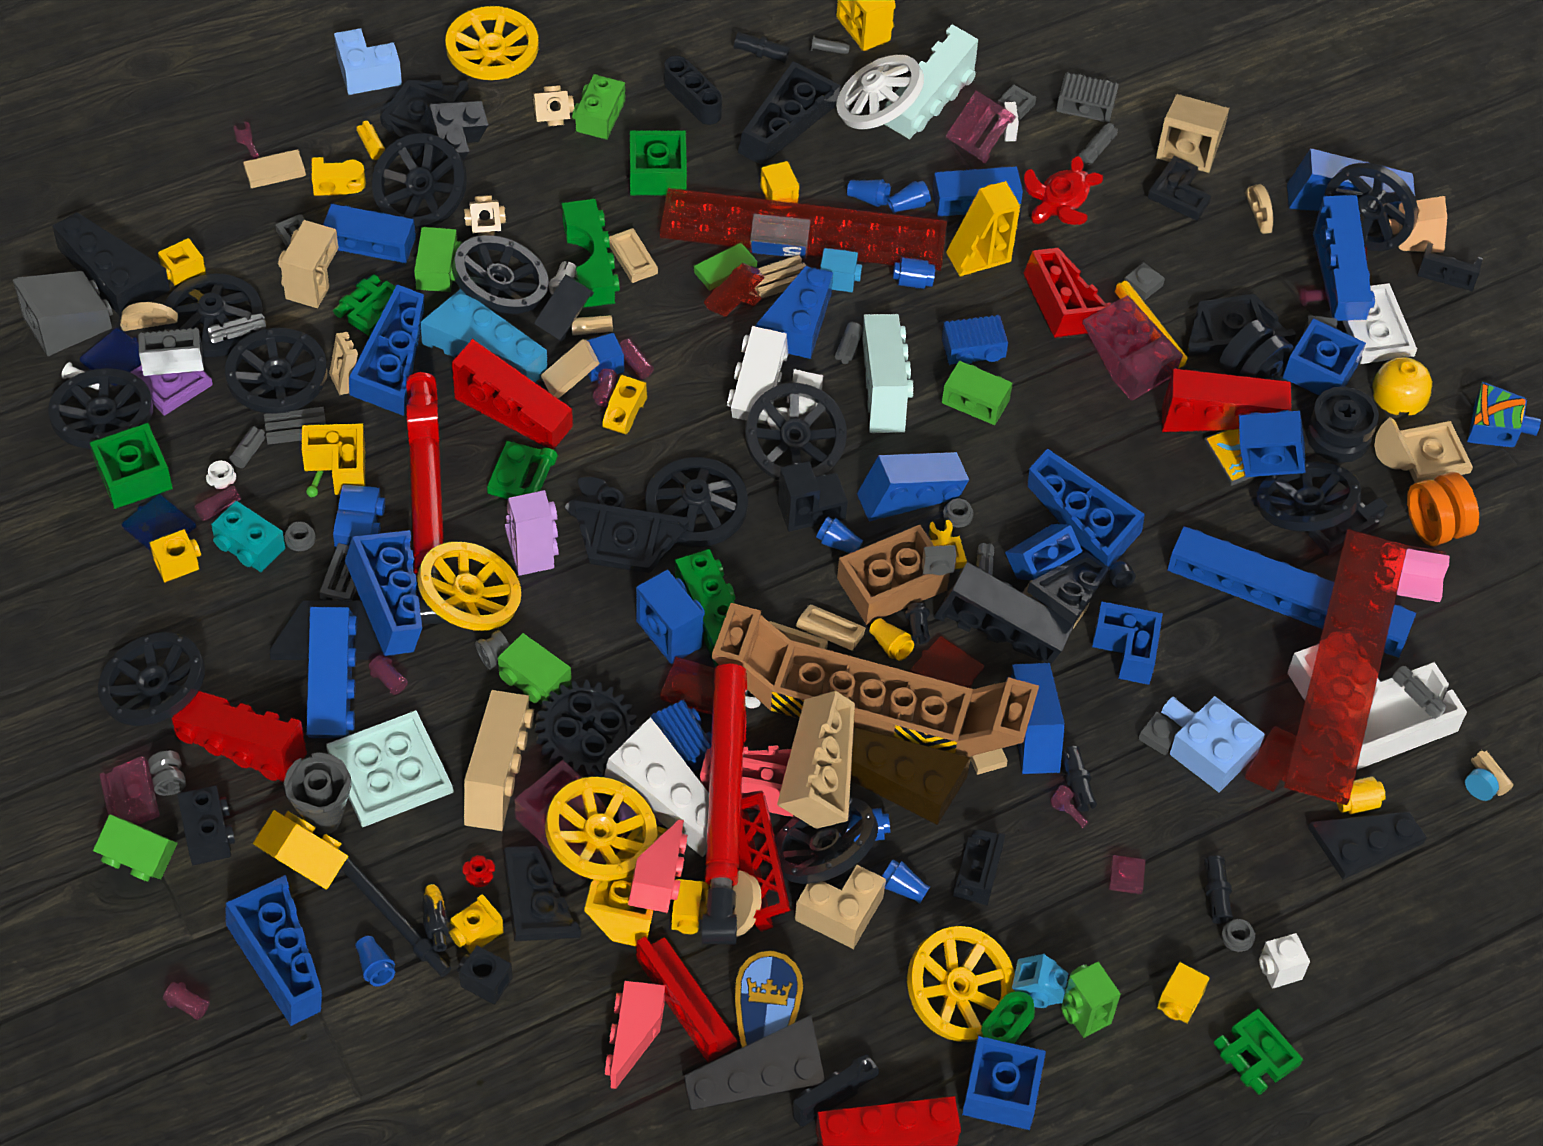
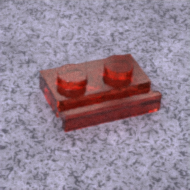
[661,657,715,715]

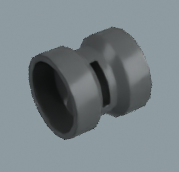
[148,751,186,796]

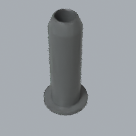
[811,35,850,54]

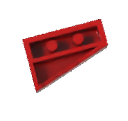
[1024,248,1116,338]

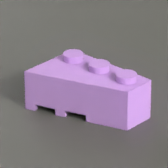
[505,490,559,576]

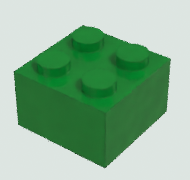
[630,131,687,195]
[90,423,173,509]

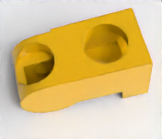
[312,157,366,196]
[603,375,647,435]

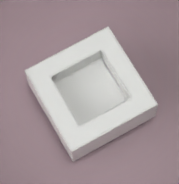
[998,102,1019,141]

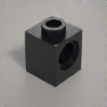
[458,946,513,1005]

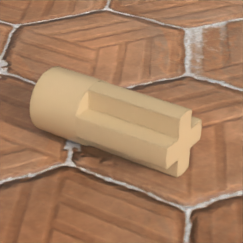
[571,315,613,335]
[1471,751,1514,796]

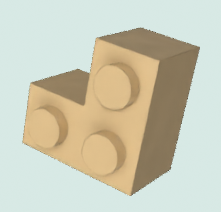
[278,220,339,308]
[795,865,886,949]

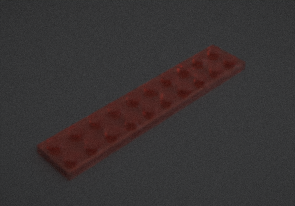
[660,188,947,271]
[1284,529,1408,805]

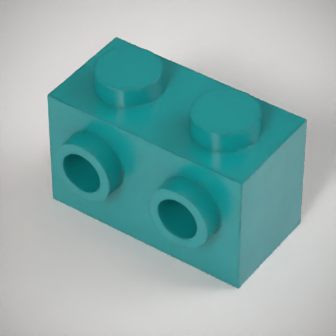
[211,501,286,572]

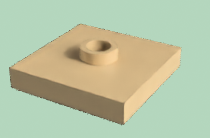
[1400,421,1473,483]

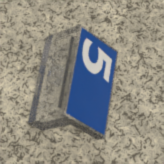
[750,214,810,259]

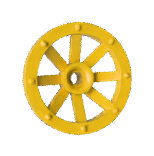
[446,6,539,80]
[417,542,521,631]
[545,777,657,881]
[907,926,1015,1042]

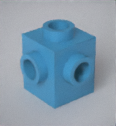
[1012,954,1069,1008]

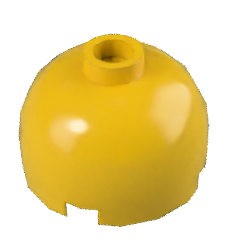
[1372,357,1432,416]

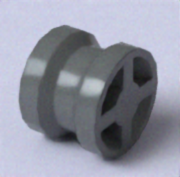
[475,630,510,669]

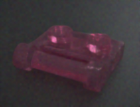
[945,91,1016,163]

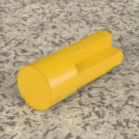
[356,121,385,160]

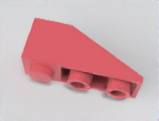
[628,819,688,913]
[605,981,665,1089]

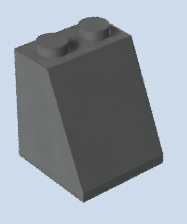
[13,271,113,356]

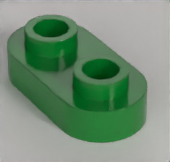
[981,991,1035,1044]

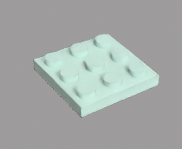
[326,711,453,828]

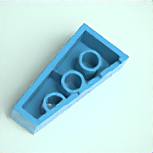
[420,289,547,382]

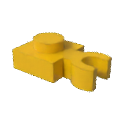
[929,520,967,569]

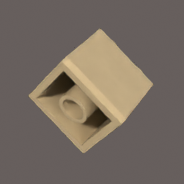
[1156,94,1230,173]

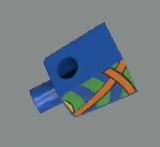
[1467,382,1541,447]

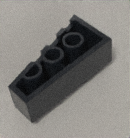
[933,562,1075,665]

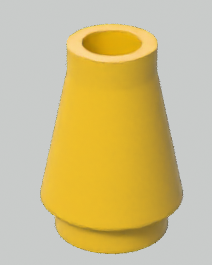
[869,618,914,661]

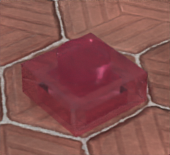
[1109,855,1145,894]

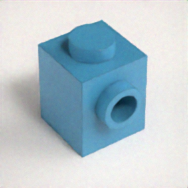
[821,248,862,292]

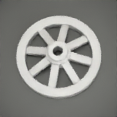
[836,55,924,129]

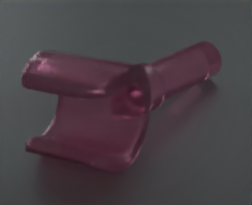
[233,122,259,159]
[1051,785,1089,828]

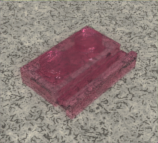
[99,757,160,825]

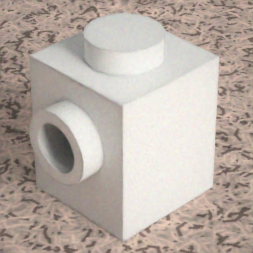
[1259,933,1310,989]

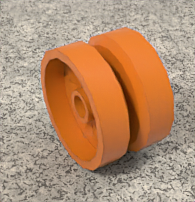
[1407,471,1479,547]

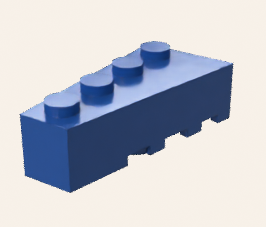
[349,285,424,416]
[307,607,357,738]

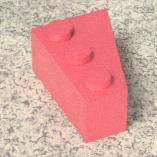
[700,746,793,817]

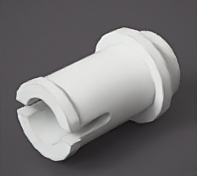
[549,261,576,295]

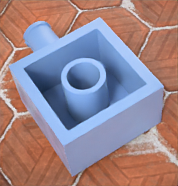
[1161,696,1265,793]

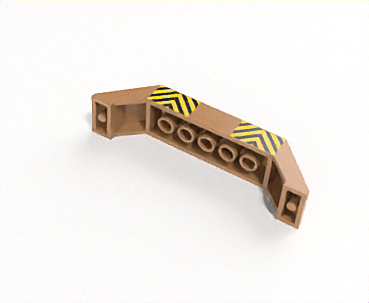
[712,603,1039,757]

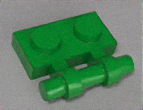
[333,274,396,337]
[1214,1009,1303,1095]

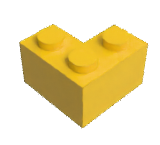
[836,0,896,51]
[302,424,365,495]
[253,810,348,890]

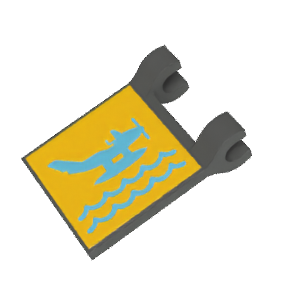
[1204,430,1253,486]

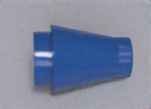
[847,179,891,207]
[887,181,931,214]
[816,517,863,553]
[882,859,930,903]
[356,936,395,986]

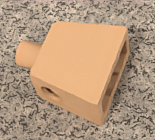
[1381,196,1447,253]

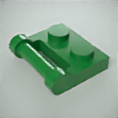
[487,441,558,499]

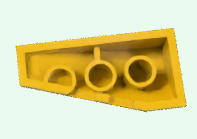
[585,826,668,947]

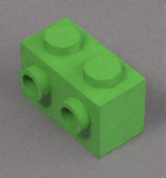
[572,74,625,140]
[415,227,462,292]
[942,361,1013,425]
[498,633,571,704]
[93,814,178,882]
[1062,962,1121,1038]

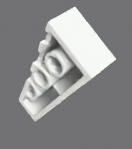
[604,717,709,857]

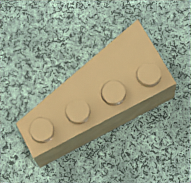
[464,690,534,831]
[777,691,855,829]

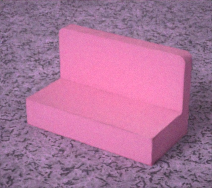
[1380,546,1449,602]

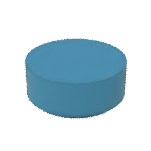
[1465,768,1499,801]

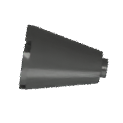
[284,753,351,835]

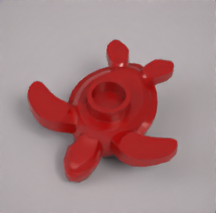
[1024,156,1103,225]

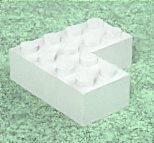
[1288,633,1467,773]

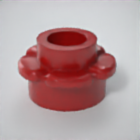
[462,855,495,887]

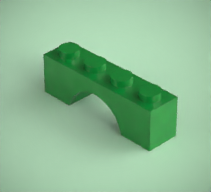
[562,199,620,308]

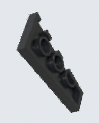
[684,1015,825,1111]

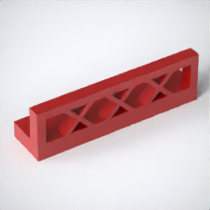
[739,792,791,931]
[636,936,737,1063]

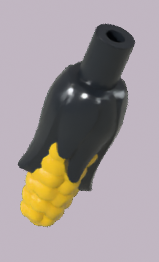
[423,884,451,952]

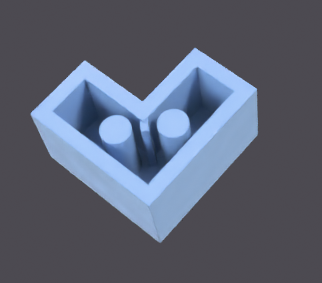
[334,28,402,95]

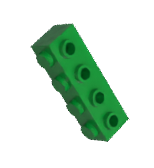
[675,549,735,667]

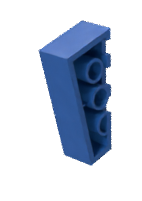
[1287,148,1415,215]
[1313,195,1375,321]
[1028,449,1145,569]
[345,530,422,656]
[226,875,322,1026]

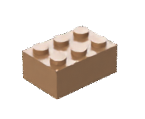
[837,525,950,625]

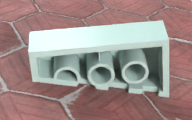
[885,24,978,139]
[862,314,913,433]

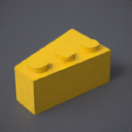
[946,181,1020,276]

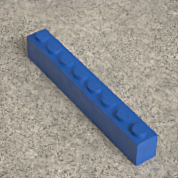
[1167,526,1416,658]

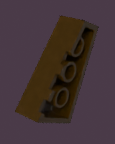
[850,727,971,825]

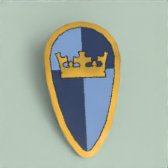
[735,951,803,1048]

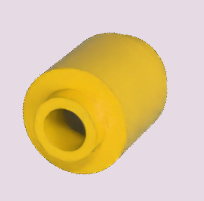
[1335,776,1386,814]

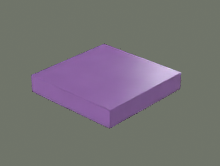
[130,365,213,415]

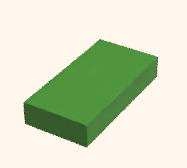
[694,243,757,291]

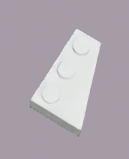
[727,326,788,425]

